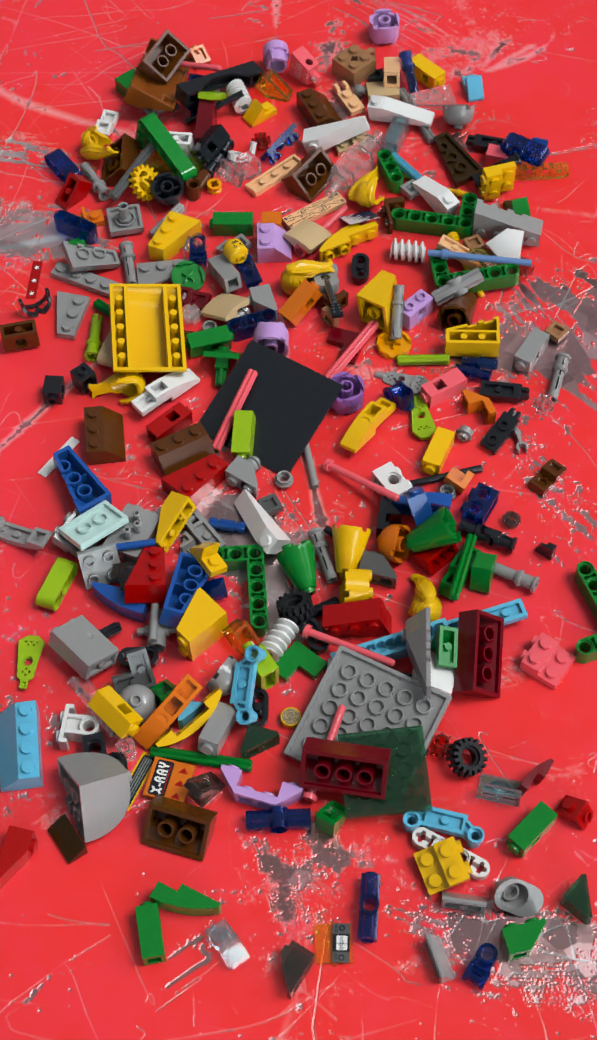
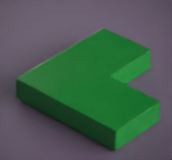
[276,640,328,682]

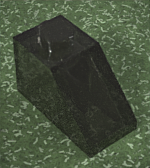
[279,940,316,999]

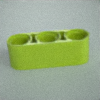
[36,557,78,611]

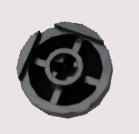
[150,172,184,207]

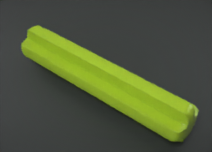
[397,354,450,366]

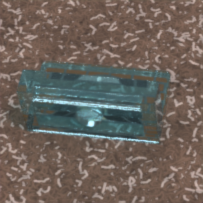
[476,773,522,807]

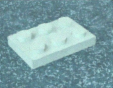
[58,500,129,551]

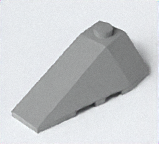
[402,607,431,699]

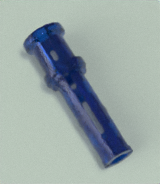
[398,50,420,99]

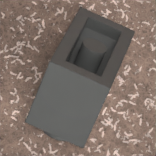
[358,550,397,589]

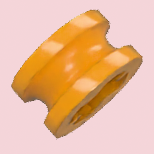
[207,178,222,195]

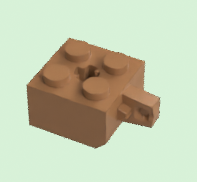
[332,44,376,87]

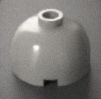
[443,104,475,129]
[205,655,238,696]
[119,684,157,726]

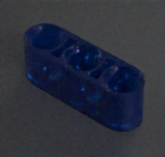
[500,132,550,167]
[44,148,83,183]
[53,210,98,245]
[227,309,276,342]

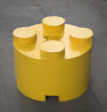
[340,568,373,603]

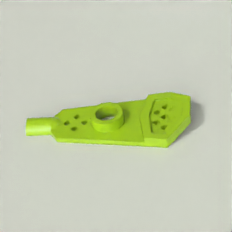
[411,395,436,440]
[17,635,45,690]

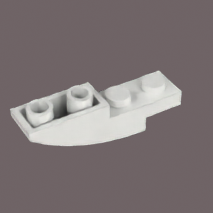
[131,368,200,416]

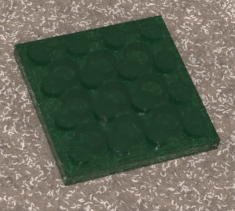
[338,725,432,820]

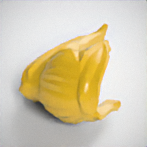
[79,126,119,160]
[348,166,385,208]
[281,259,335,295]
[88,372,146,404]
[408,574,442,622]

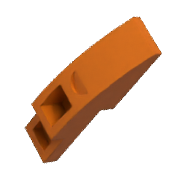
[132,673,203,750]

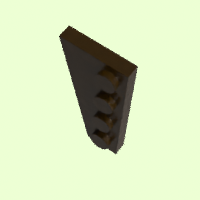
[433,131,483,187]

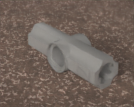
[431,267,485,306]

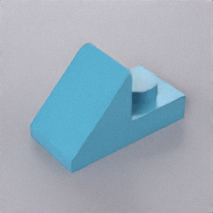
[461,74,484,102]
[178,698,205,729]

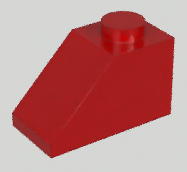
[55,172,93,210]

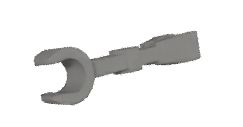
[513,412,528,454]

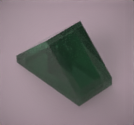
[240,724,280,759]
[560,874,593,925]

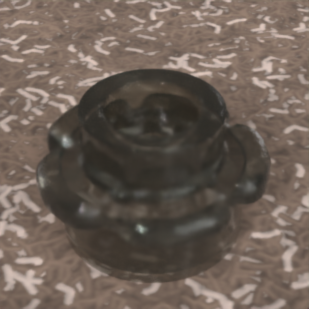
[502,511,521,529]

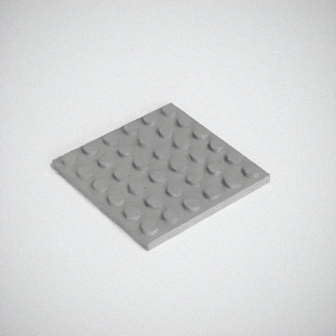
[283,645,452,810]

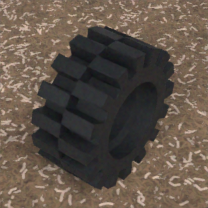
[276,590,314,623]
[446,737,488,777]

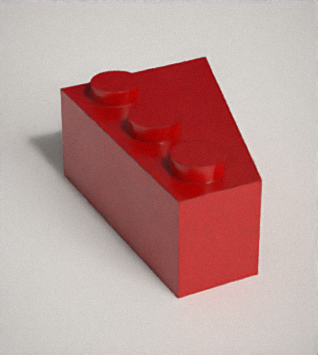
[161,453,228,506]
[125,546,165,603]
[322,598,392,637]

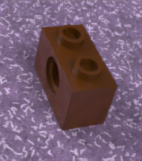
[0,319,40,352]

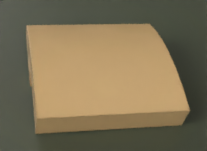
[365,81,400,101]
[283,219,332,254]
[201,292,249,322]

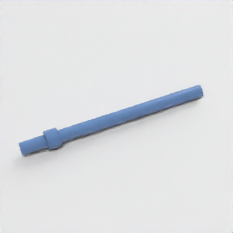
[427,249,532,267]

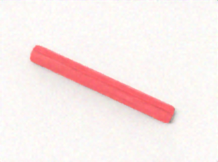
[324,319,379,379]
[212,369,258,451]

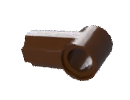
[186,169,211,201]

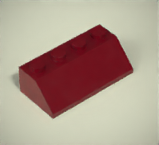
[454,609,504,698]
[300,737,391,800]

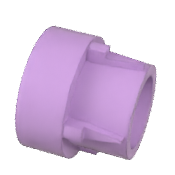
[262,39,289,73]

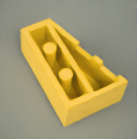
[148,211,202,261]
[444,316,500,357]

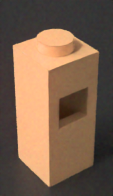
[384,57,400,88]

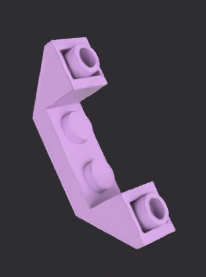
[221,764,303,813]

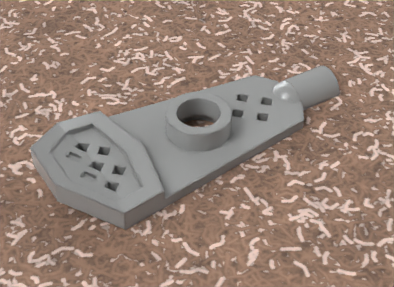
[375,371,428,395]

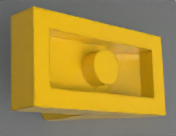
[243,99,277,128]
[189,542,228,578]

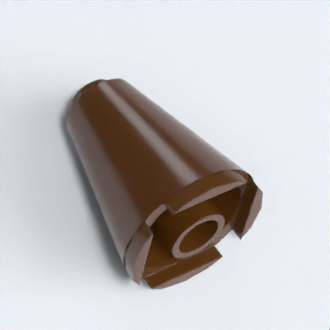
[437,291,478,329]

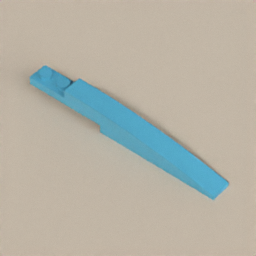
[330,598,528,660]

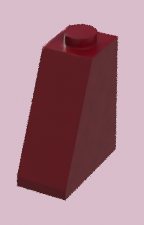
[194,99,217,146]

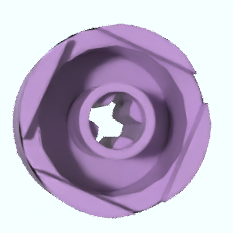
[369,9,400,45]
[253,322,289,356]

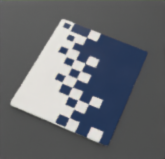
[340,210,380,225]

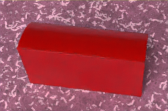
[411,544,459,576]

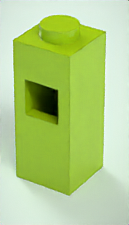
[231,410,256,459]

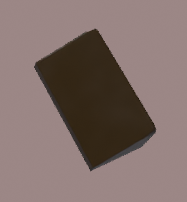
[47,814,88,864]

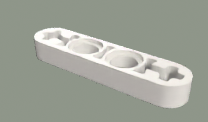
[412,827,490,881]

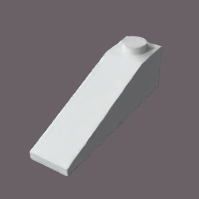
[367,95,435,127]
[302,115,370,154]
[234,489,291,555]

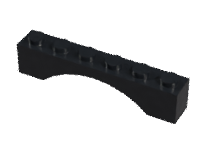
[175,61,264,108]

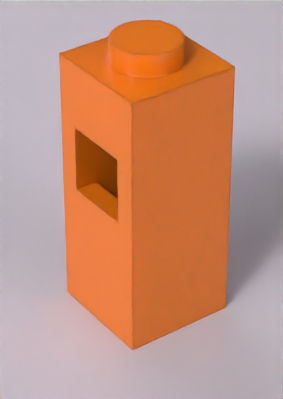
[278,279,322,327]

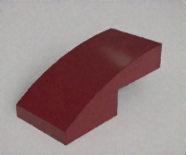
[180,286,212,311]
[515,759,554,796]

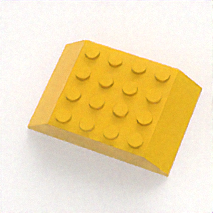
[109,283,187,372]

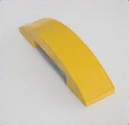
[155,687,222,747]

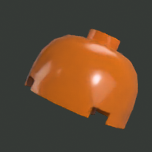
[376,524,411,563]

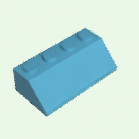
[0,700,44,792]

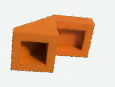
[461,389,496,425]

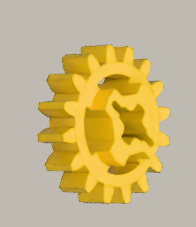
[128,164,158,201]

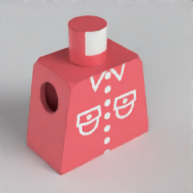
[288,45,322,85]

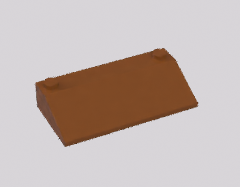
[123,38,193,111]

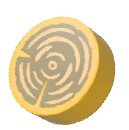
[281,707,301,729]

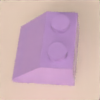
[257,223,292,263]

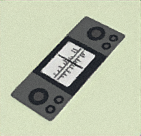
[332,923,350,963]

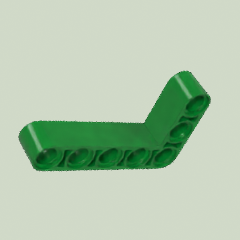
[135,112,197,183]
[391,193,477,239]
[429,249,520,293]
[218,544,269,638]
[573,561,597,664]

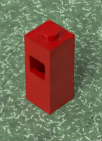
[146,402,193,442]

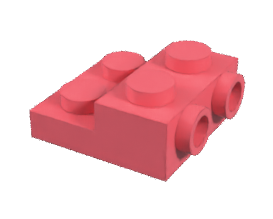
[519,632,576,690]

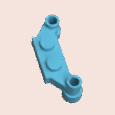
[230,645,267,725]
[403,805,485,849]

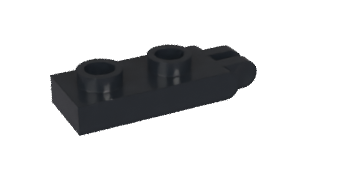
[466,134,511,152]
[480,380,530,403]
[480,407,522,455]

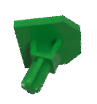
[203,346,242,388]

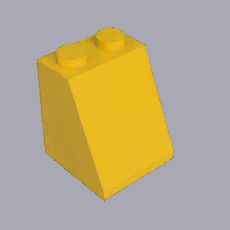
[356,270,397,333]
[176,587,229,661]

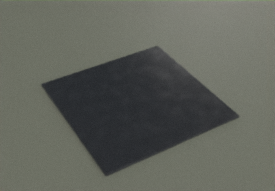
[199,340,344,473]

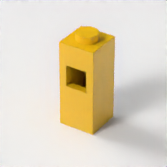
[408,53,446,91]
[421,427,455,475]
[88,685,143,739]

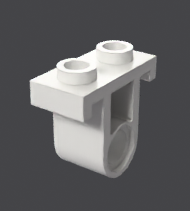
[56,703,101,751]

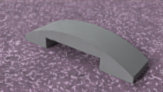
[0,516,52,550]

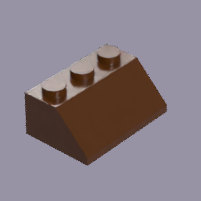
[136,29,191,83]
[296,88,342,128]
[102,133,140,186]
[281,147,340,203]
[84,406,126,465]
[150,422,216,476]
[141,795,218,861]

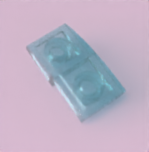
[204,918,250,970]

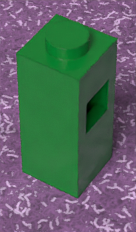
[209,212,254,236]
[186,325,234,358]
[505,801,558,858]
[135,901,167,966]

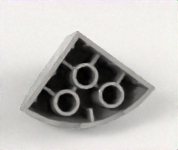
[57,752,132,843]

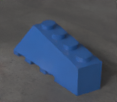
[53,445,112,514]
[159,551,209,628]

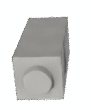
[207,253,242,293]
[512,327,550,374]
[198,701,237,757]

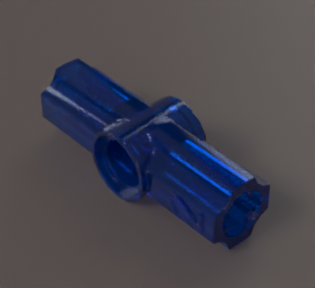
[246,806,311,833]
[357,872,381,944]

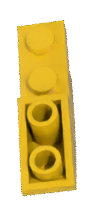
[319,221,378,262]
[340,397,396,453]

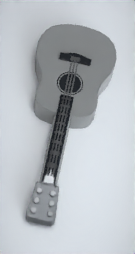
[307,263,343,318]

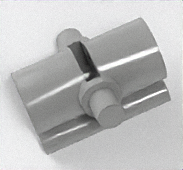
[137,603,177,653]

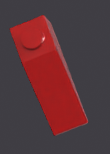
[0,825,39,889]

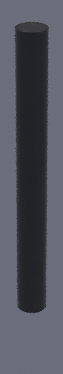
[185,90,244,125]
[410,465,483,487]

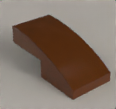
[527,459,567,496]

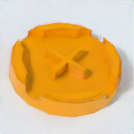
[376,330,411,360]

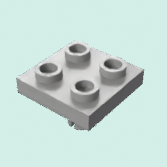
[106,202,144,237]
[77,542,125,590]

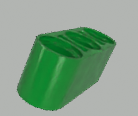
[377,149,404,194]

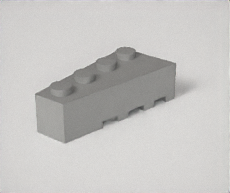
[472,199,543,247]

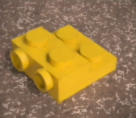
[478,161,517,201]
[413,836,473,896]

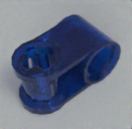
[189,233,207,266]
[383,380,415,412]
[461,943,498,991]

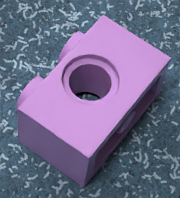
[402,289,434,331]

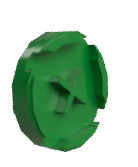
[171,261,205,291]

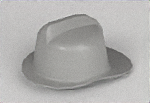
[494,876,544,917]

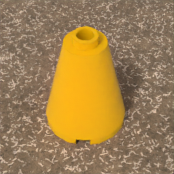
[332,524,371,577]

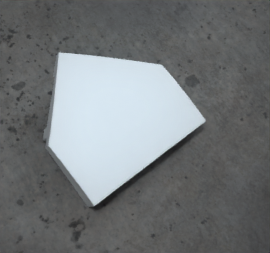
[485,228,524,258]

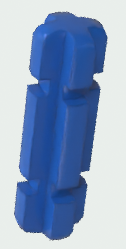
[209,517,246,533]

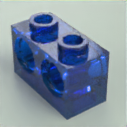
[460,482,500,525]

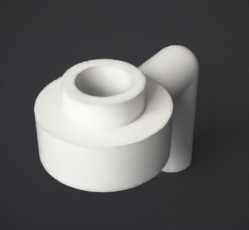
[227,141,257,164]

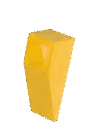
[155,491,196,553]

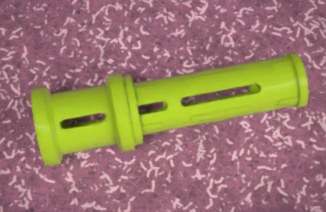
[84,314,103,362]

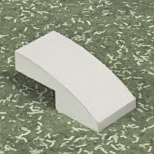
[95,109,120,137]

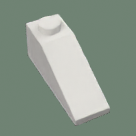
[412,175,460,215]

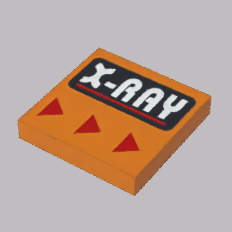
[143,756,196,803]

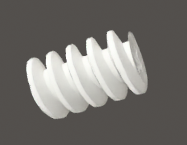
[226,79,252,115]
[390,238,426,263]
[259,618,299,663]

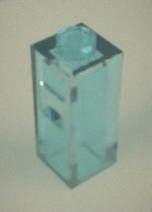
[381,116,410,154]

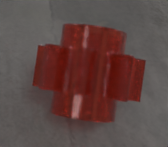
[251,132,271,151]
[518,257,535,278]
[428,732,452,760]

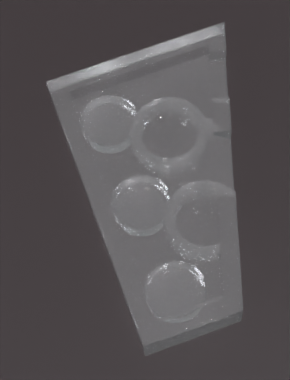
[408,84,457,110]

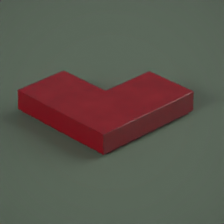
[327,326,363,365]

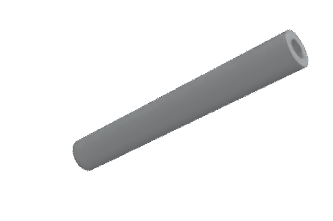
[303,443,319,489]

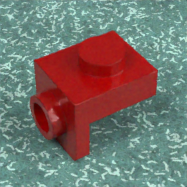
[555,795,594,830]

